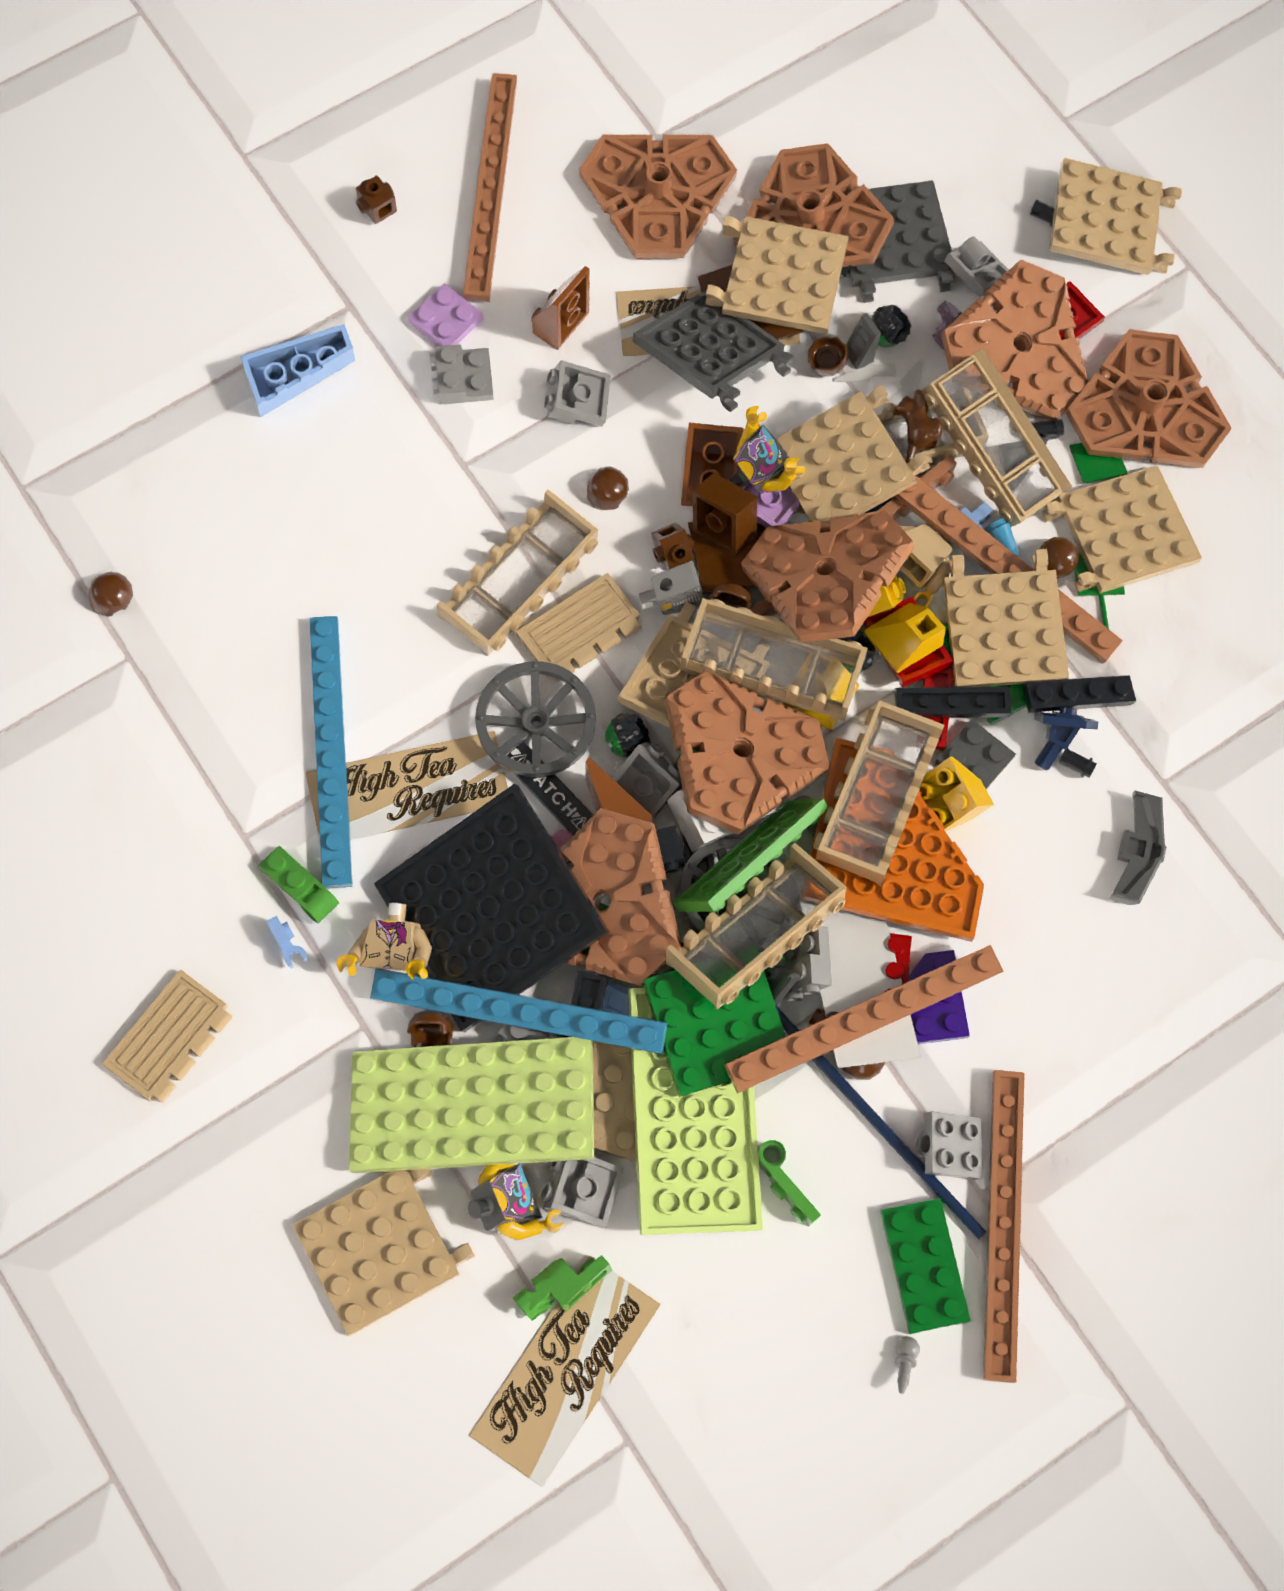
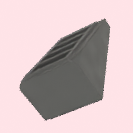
[846,313,881,369]

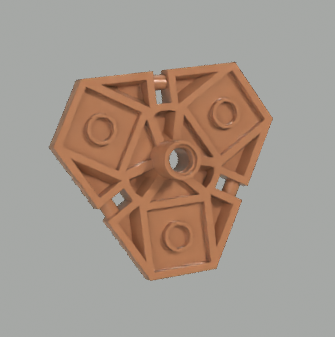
[579,134,738,259]
[733,143,894,267]
[941,259,1088,421]
[1066,329,1232,468]
[741,510,914,643]
[665,671,830,834]
[560,808,682,986]

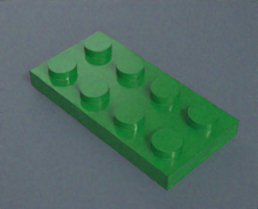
[880,1198,971,1335]

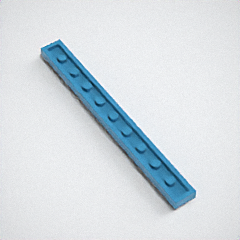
[309,616,353,889]
[370,968,668,1054]

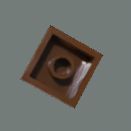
[692,473,758,556]

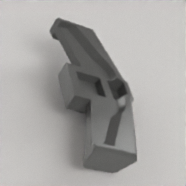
[1109,790,1167,905]

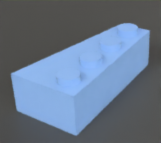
[240,324,355,417]

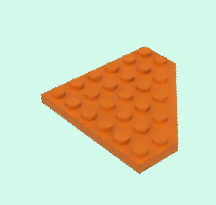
[800,737,984,942]

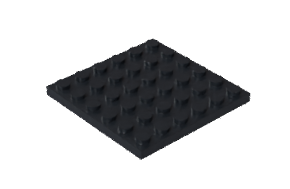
[374,783,610,1032]

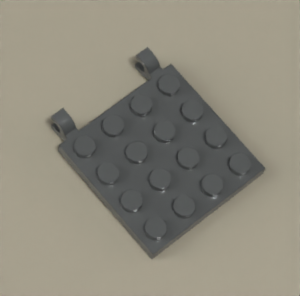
[845,180,954,303]
[632,290,794,412]

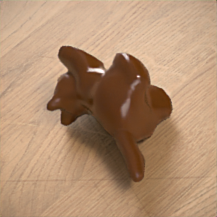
[892,389,942,463]

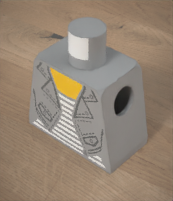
[638,561,704,615]

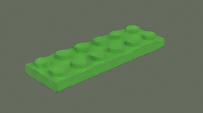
[673,798,828,913]

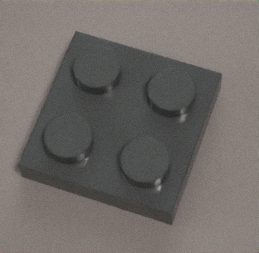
[935,719,1016,790]

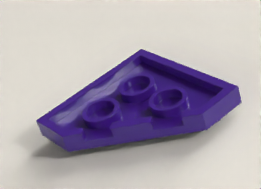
[908,950,970,1045]

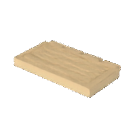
[516,573,642,682]
[102,969,233,1103]

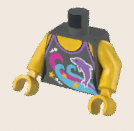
[729,405,805,493]
[468,1164,564,1241]

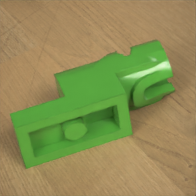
[512,1255,612,1321]

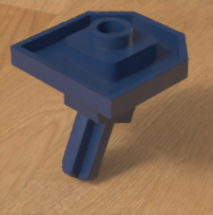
[1034,707,1099,771]

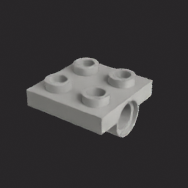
[944,236,1009,297]
[915,1111,982,1180]

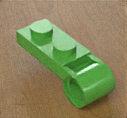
[258,846,340,924]
[758,1140,821,1227]

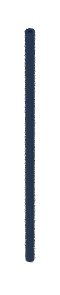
[776,1006,987,1240]

